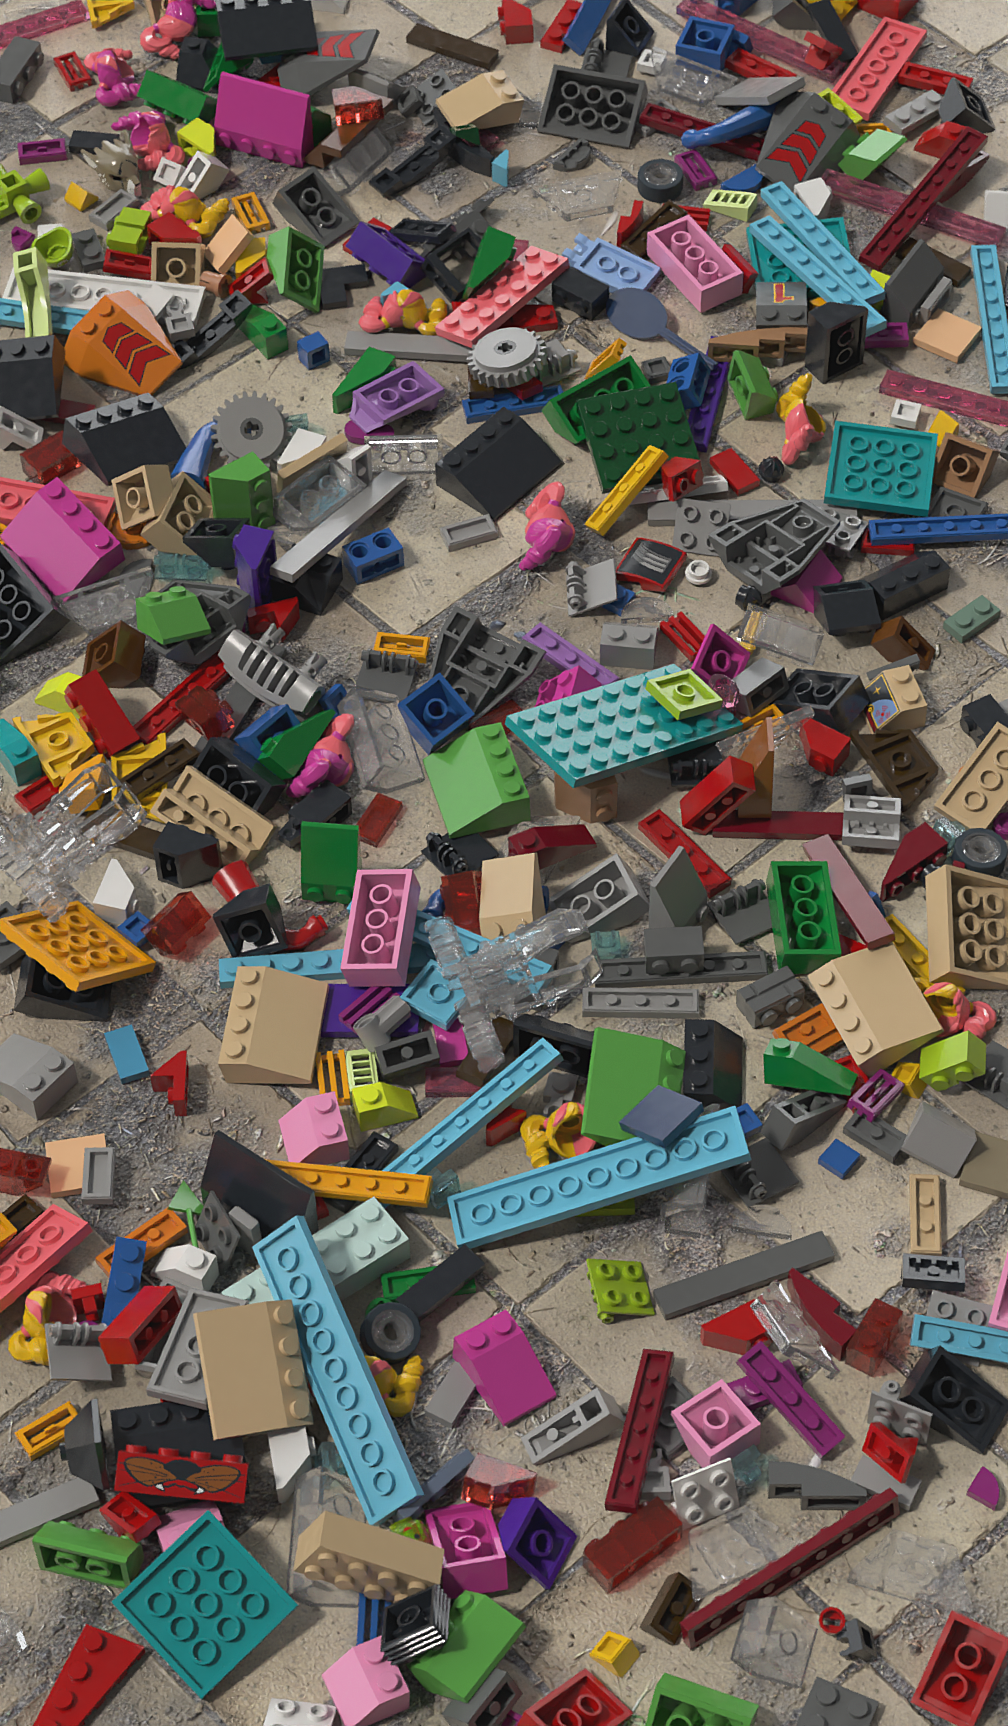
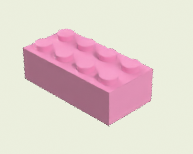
[647,215,743,313]
[340,869,421,987]

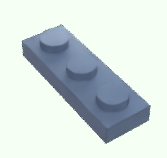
[392,1448,475,1523]

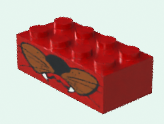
[114,1444,249,1503]

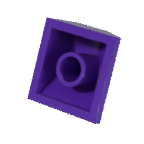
[498,1497,578,1590]

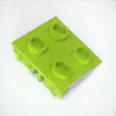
[586,1258,655,1323]

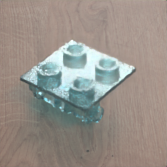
[154,550,209,581]

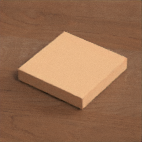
[205,214,254,274]
[913,308,982,363]
[45,1133,106,1198]

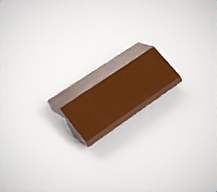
[304,93,394,168]

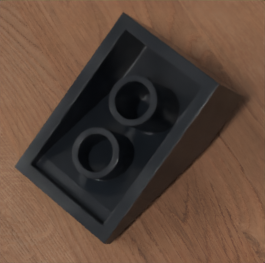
[768,668,870,733]
[13,955,112,1022]
[899,1345,1008,1454]

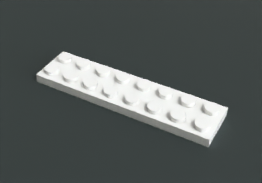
[2,266,206,328]

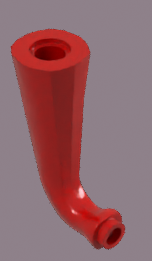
[212,860,329,951]

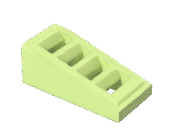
[703,189,758,222]
[345,1049,378,1103]

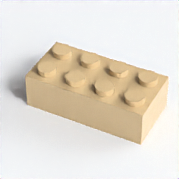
[293,1510,444,1603]

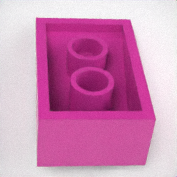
[452,1309,557,1426]
[424,1499,508,1599]

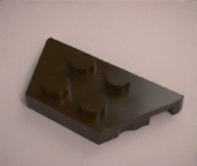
[849,729,939,812]

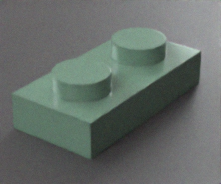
[943,595,1001,644]

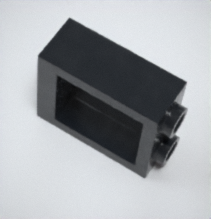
[420,227,481,303]

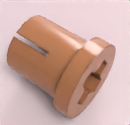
[199,271,232,299]

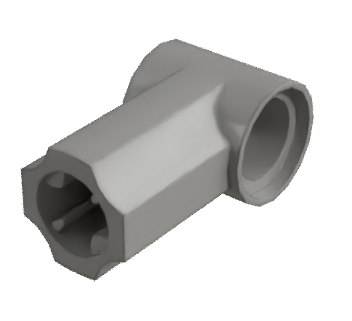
[353,996,411,1052]

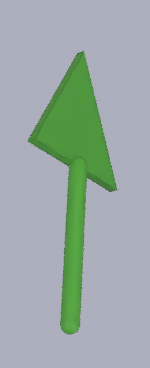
[167,1180,204,1248]

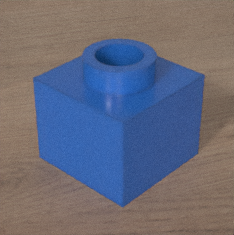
[297,331,330,370]

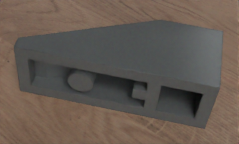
[760,1090,847,1151]

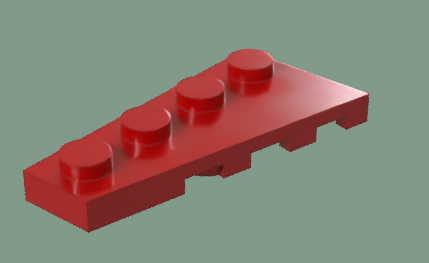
[451,302,558,333]
[33,1624,146,1726]

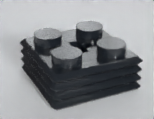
[380,1584,450,1666]

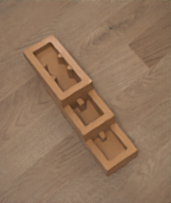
[708,327,807,362]

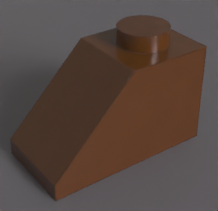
[871,616,935,671]

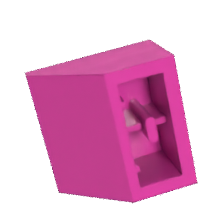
[534,665,602,707]

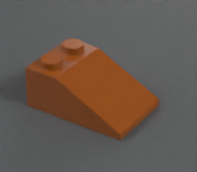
[737,717,775,818]

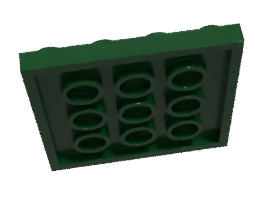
[576,382,703,494]

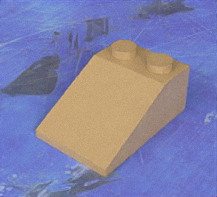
[435,70,524,129]
[479,853,549,945]

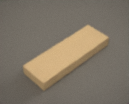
[909,1174,942,1256]

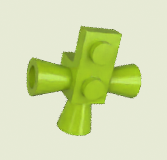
[0,164,50,224]

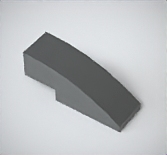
[767,1461,867,1510]

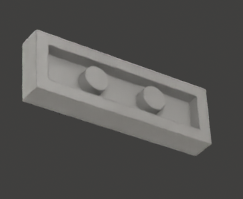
[883,90,943,135]

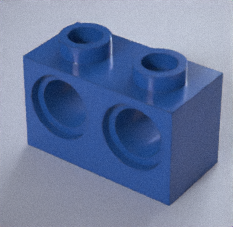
[666,353,711,410]
[342,527,404,585]

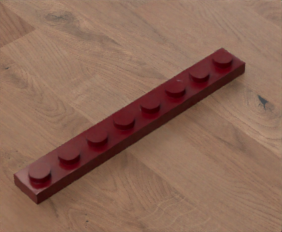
[859,126,988,272]
[680,1487,900,1650]

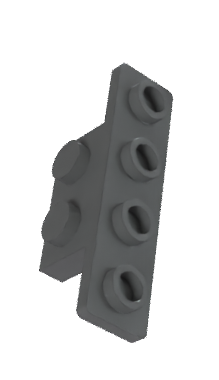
[420,196,494,260]

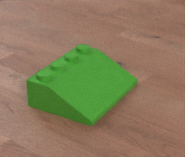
[423,722,531,839]
[581,1027,686,1146]

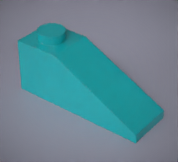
[0,718,42,787]

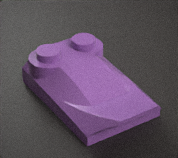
[349,361,444,433]

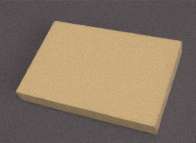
[276,433,348,499]

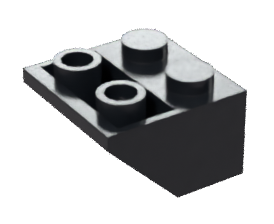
[813,579,881,637]
[153,822,223,889]

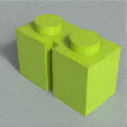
[106,207,152,255]
[919,1030,986,1092]

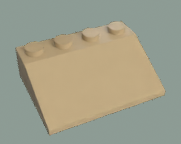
[925,864,1008,990]
[808,942,944,1078]
[218,966,329,1084]
[193,1299,313,1440]

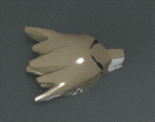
[81,130,142,197]

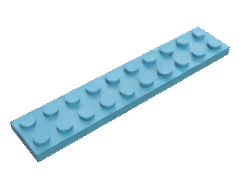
[447,1106,752,1249]
[252,1215,424,1526]

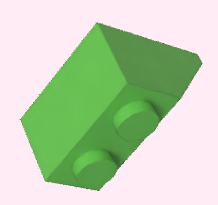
[838,129,908,186]
[728,350,778,420]
[136,586,211,645]

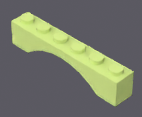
[13,247,53,338]

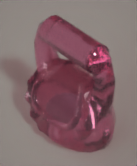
[708,674,741,717]

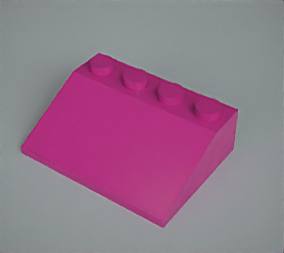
[214,72,314,168]
[0,477,126,605]

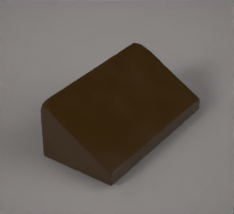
[639,1572,704,1645]

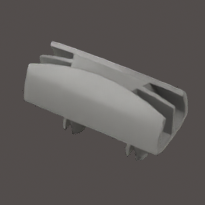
[218,623,328,722]

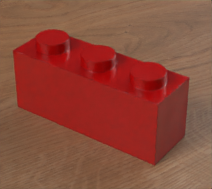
[64,669,140,760]
[680,755,756,835]
[98,1286,182,1364]

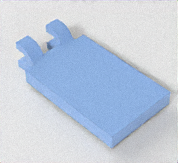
[562,233,661,293]

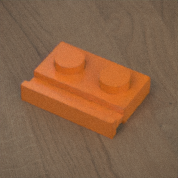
[772,1003,843,1054]

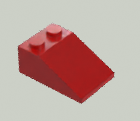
[911,1610,1008,1726]
[517,1668,633,1726]

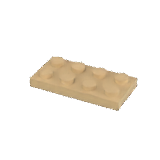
[934,722,1008,830]

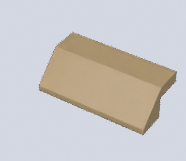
[150,765,278,866]

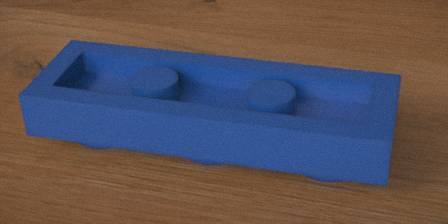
[101,1236,147,1326]

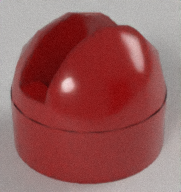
[819,1607,845,1635]

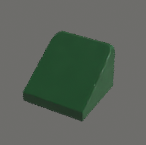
[450,123,480,145]

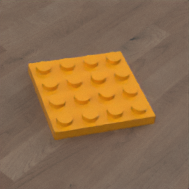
[0,900,156,992]

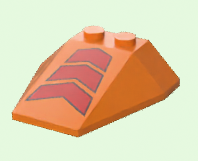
[64,290,183,395]

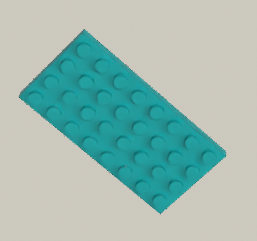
[505,664,743,788]

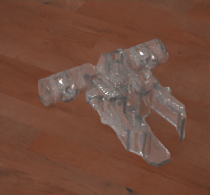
[0,763,147,923]
[424,908,603,1074]

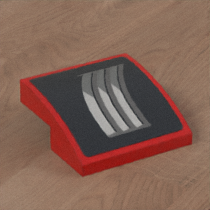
[616,537,688,592]

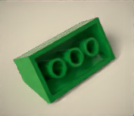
[541,355,651,444]
[766,861,842,974]

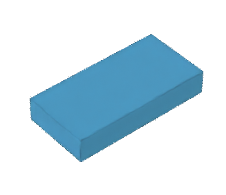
[104,1025,150,1084]

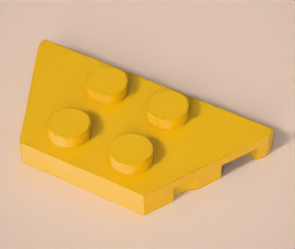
[86,0,135,29]
[12,712,95,787]
[111,733,168,823]

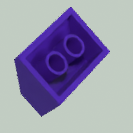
[346,221,427,289]
[232,524,277,609]

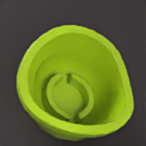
[31,227,73,268]

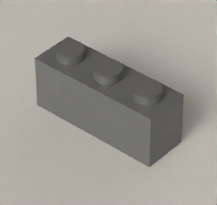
[0,36,44,104]

